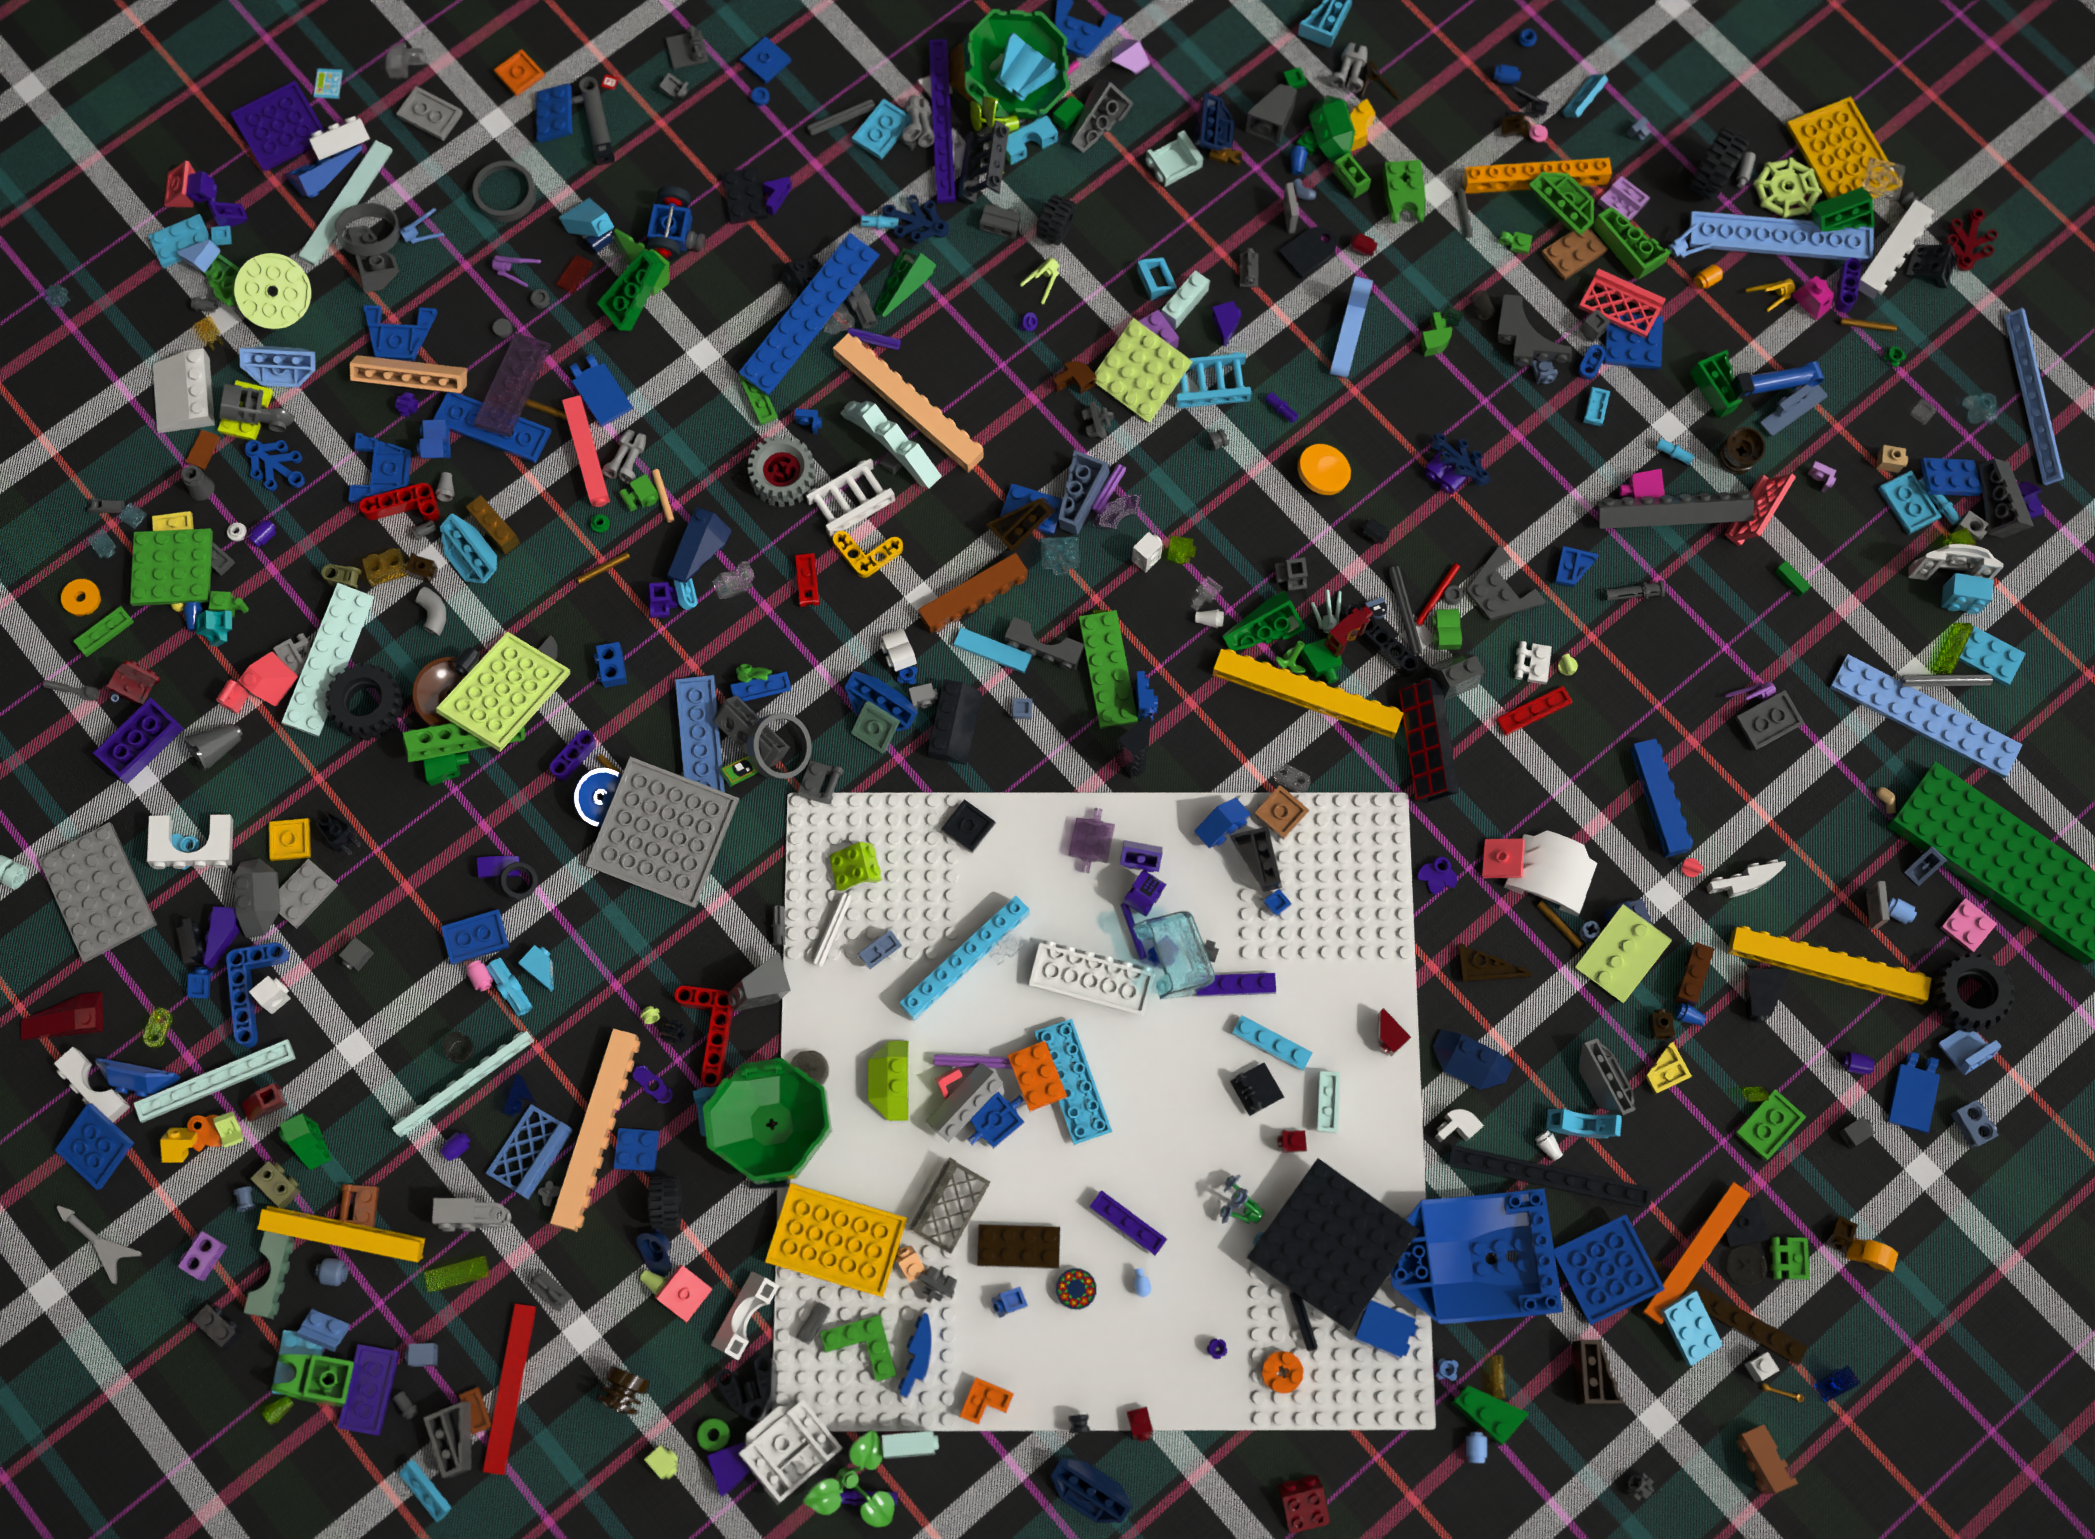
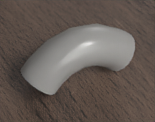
[416,587,446,637]

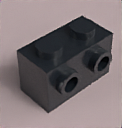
[192,1304,243,1350]

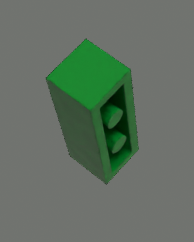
[1775,561,1811,597]

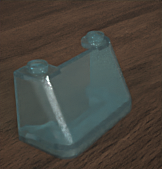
[1132,911,1215,999]

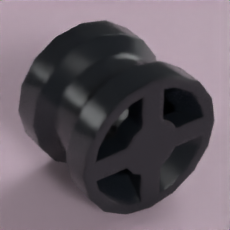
[1068,1414,1090,1434]

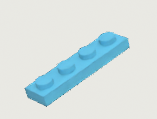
[1232,1015,1313,1071]

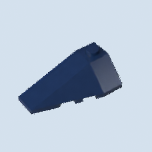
[667,507,732,583]

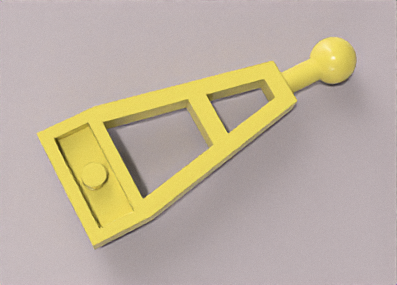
[152,511,193,612]

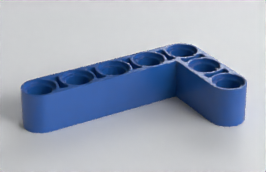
[226,942,289,1048]

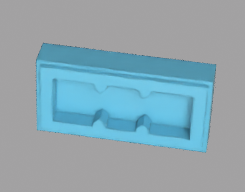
[1583,387,1610,427]

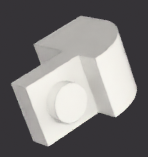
[1435,1109,1484,1142]

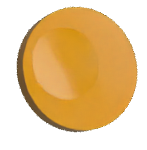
[1297,444,1351,495]

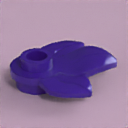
[1418,857,1457,895]

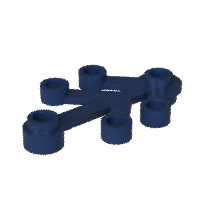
[882,195,950,244]
[1429,433,1490,486]

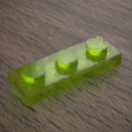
[1932,622,1974,675]
[424,1256,490,1293]

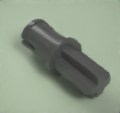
[771,905,787,945]

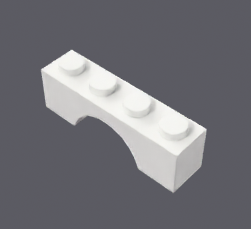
[54,1047,130,1122]
[711,1271,779,1360]

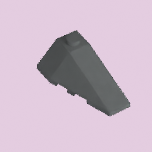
[1070,80,1134,153]

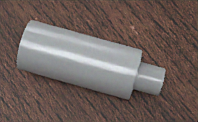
[1736,152,1756,188]

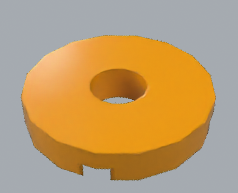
[61,579,101,617]

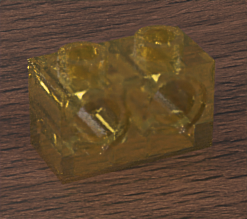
[362,549,408,586]

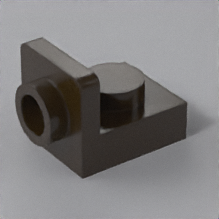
[1502,114,1530,138]
[1826,1215,1858,1253]

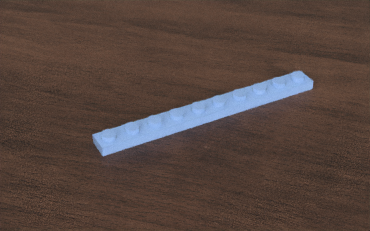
[2004,308,2064,485]

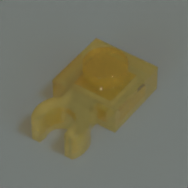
[194,316,224,350]

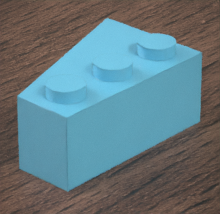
[1298,0,1352,48]

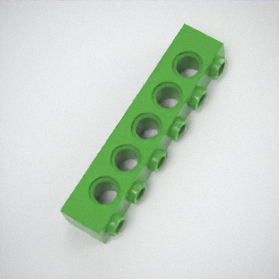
[403,722,525,762]

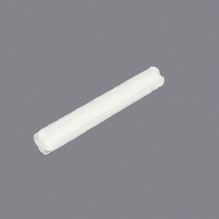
[812,893,852,967]

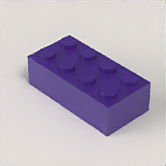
[93,698,184,784]

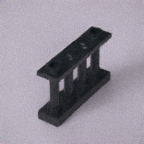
[958,120,1009,205]

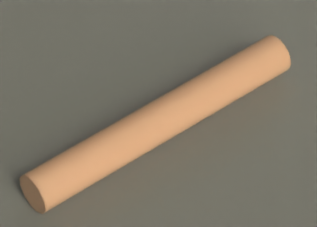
[652,469,674,523]

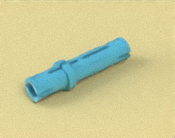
[1918,478,1962,526]

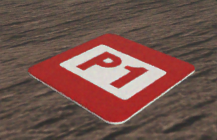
[601,74,619,90]

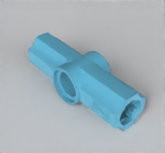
[486,958,533,1017]

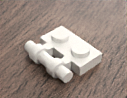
[1514,641,1552,685]

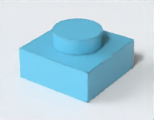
[211,226,232,245]

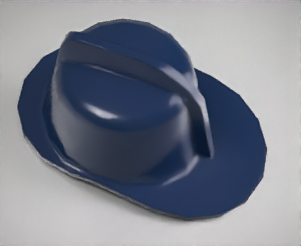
[637,1229,671,1276]

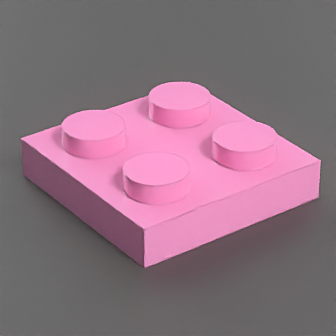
[1940,898,1997,953]

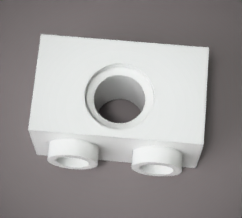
[249,976,291,1014]

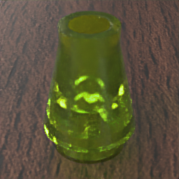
[261,1395,294,1425]

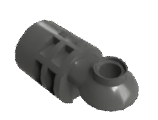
[219,383,295,432]

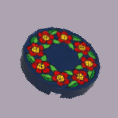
[1056,1268,1097,1310]

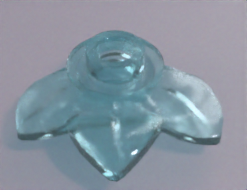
[1961,393,1998,424]

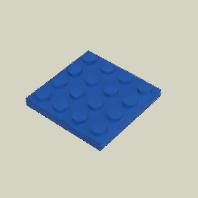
[1554,1215,1665,1325]

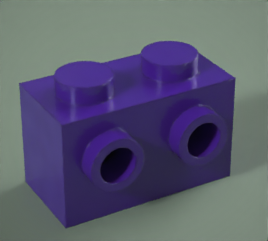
[1120,840,1163,872]

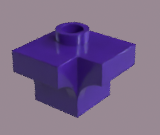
[648,582,678,618]

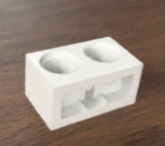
[1132,532,1163,573]

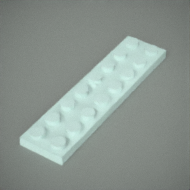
[281,583,374,737]

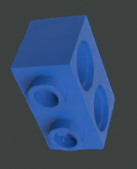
[594,642,627,688]

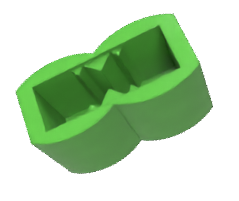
[1431,609,1462,650]

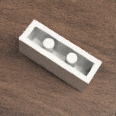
[309,116,370,160]

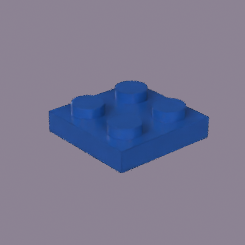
[614,1128,660,1173]

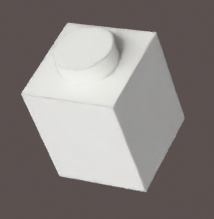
[1744,1352,1779,1382]

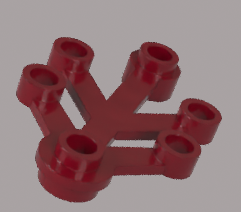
[1946,208,1998,272]

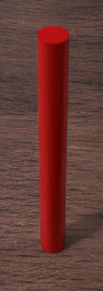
[1415,563,1460,627]

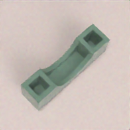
[244,1231,295,1319]

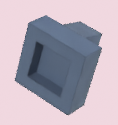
[1626,116,1650,142]

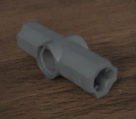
[848,283,877,329]

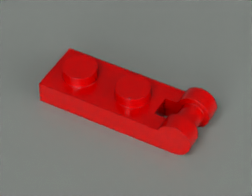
[795,553,820,607]

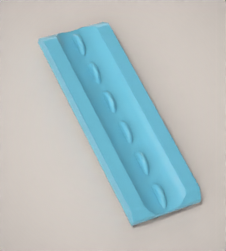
[1034,1019,1112,1145]

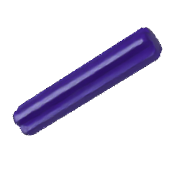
[847,328,901,350]

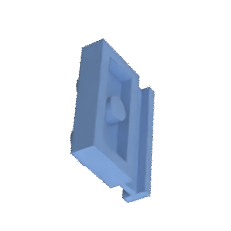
[297,1309,349,1352]

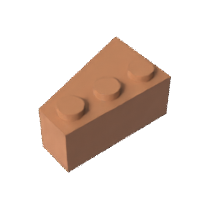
[1737,1425,1798,1495]

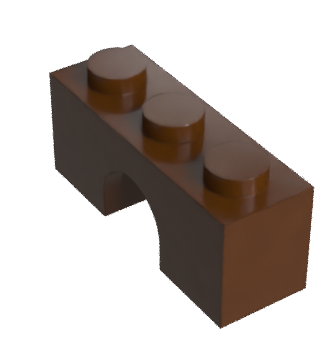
[1673,942,1715,1007]

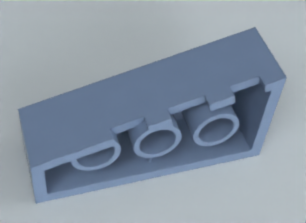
[1058,450,1110,536]

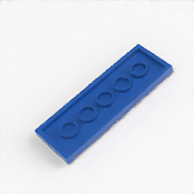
[433,392,551,464]

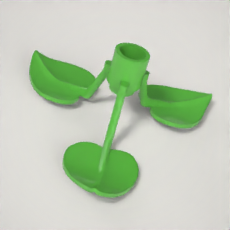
[803,1430,894,1527]

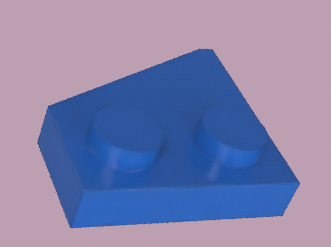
[1555,546,1599,587]

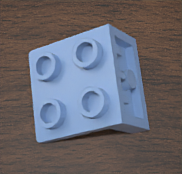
[1938,1028,2001,1075]

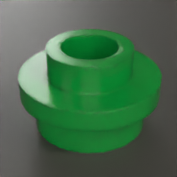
[591,514,610,533]

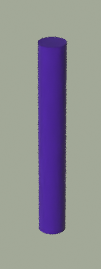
[1120,903,1147,960]

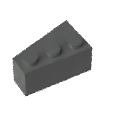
[424,1402,471,1478]

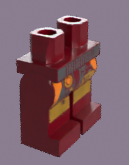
[1324,605,1373,658]

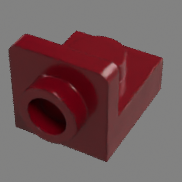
[1277,1130,1307,1153]

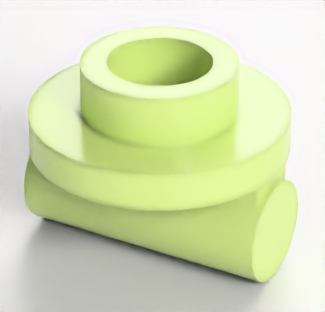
[1558,654,1578,676]

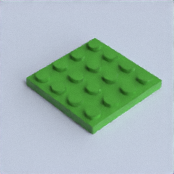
[130,529,213,606]

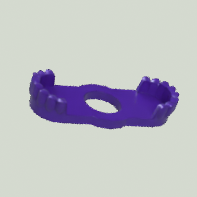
[633,1065,673,1104]

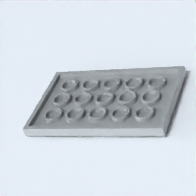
[39,822,157,962]

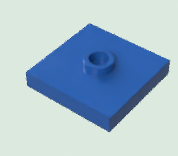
[740,36,791,84]

